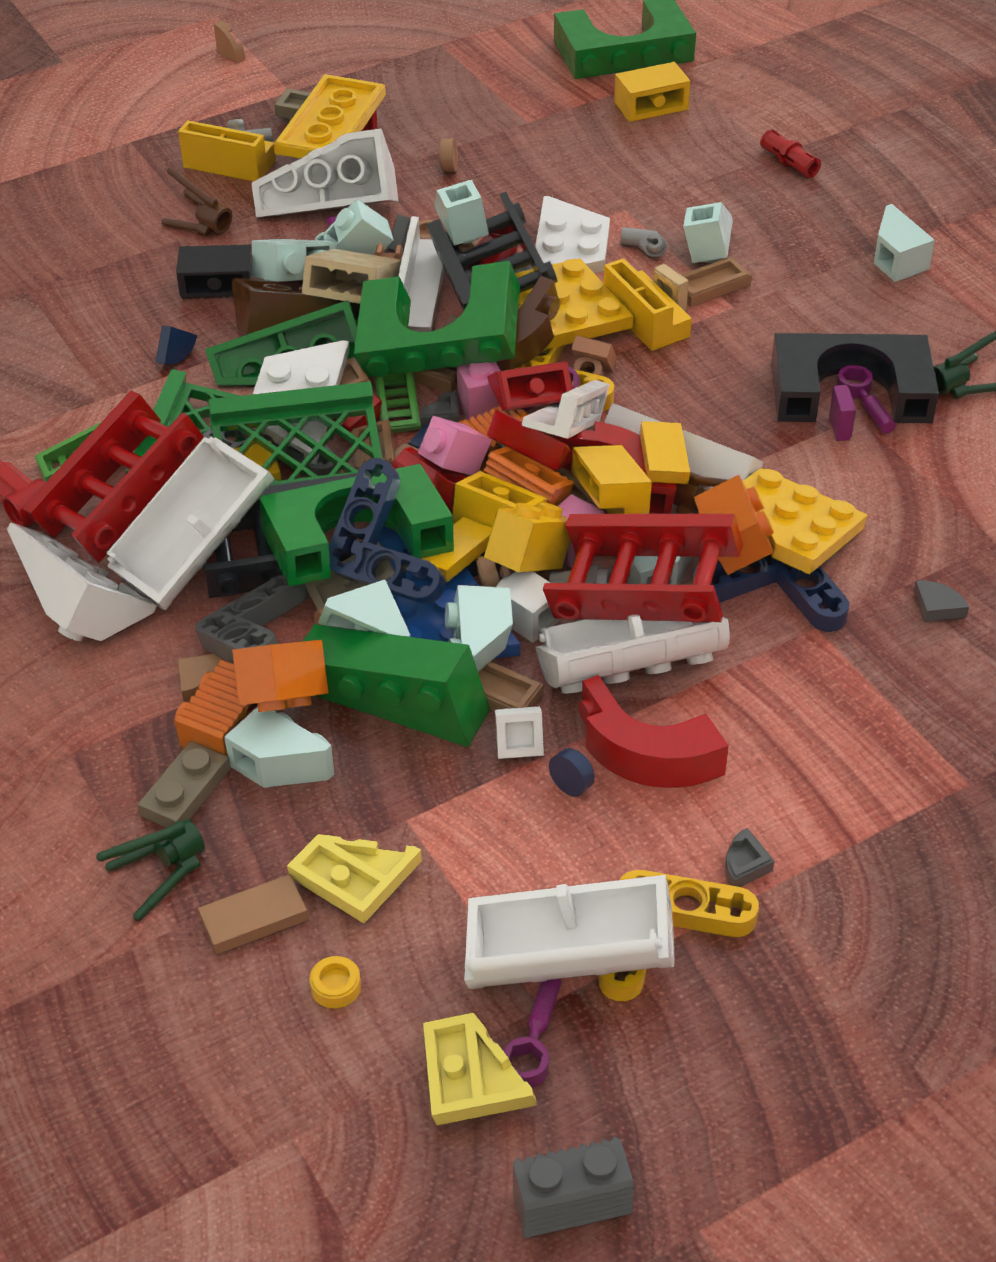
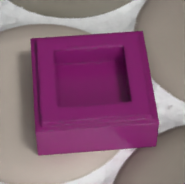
[829,385,856,441]

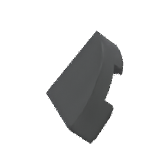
[387,214,411,251]
[420,391,459,428]
[914,580,969,621]
[725,828,775,887]

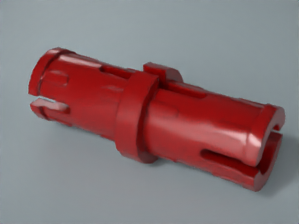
[760,129,821,178]

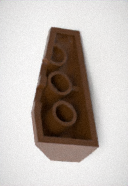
[232,278,360,335]

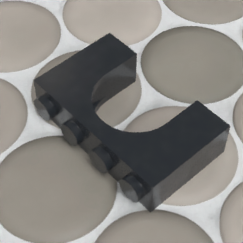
[771,333,939,423]

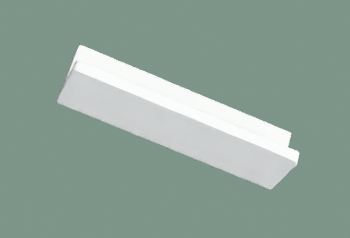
[398,216,445,332]
[522,380,610,439]
[604,403,764,488]

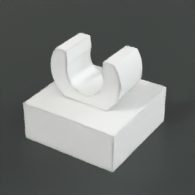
[495,706,544,759]

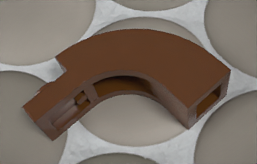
[442,276,560,372]

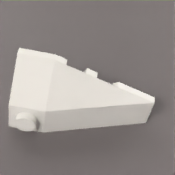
[252,129,398,218]
[7,522,157,641]

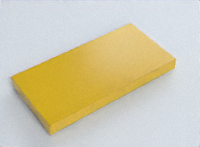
[274,74,386,159]

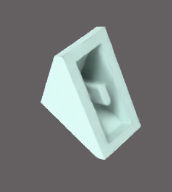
[318,580,410,637]

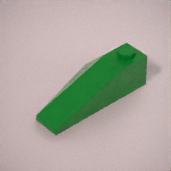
[205,300,360,386]

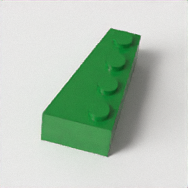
[303,624,490,747]

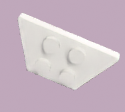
[535,196,610,273]
[252,340,350,464]

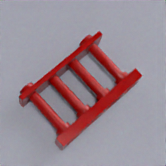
[22,390,204,563]
[542,514,743,623]

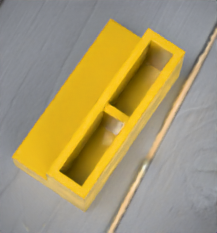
[178,120,276,182]
[604,258,692,351]
[571,445,652,514]

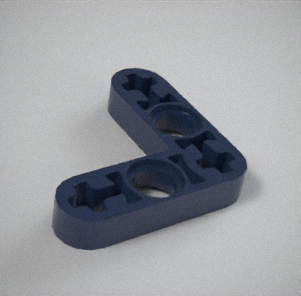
[329,458,446,604]
[692,554,849,632]

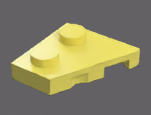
[287,834,422,923]
[423,1013,537,1126]

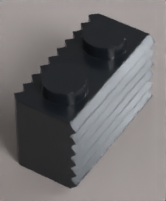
[176,244,254,299]

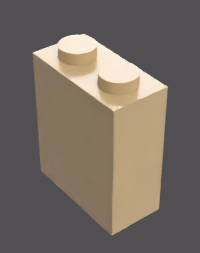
[302,249,402,304]

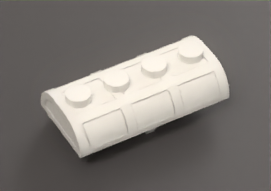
[106,436,274,611]
[535,614,730,694]
[464,875,674,989]

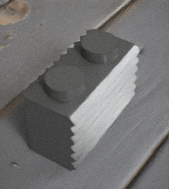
[513,1136,634,1238]

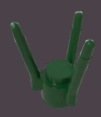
[933,331,996,399]
[96,819,205,921]

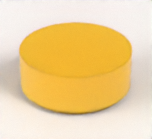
[309,956,361,1009]

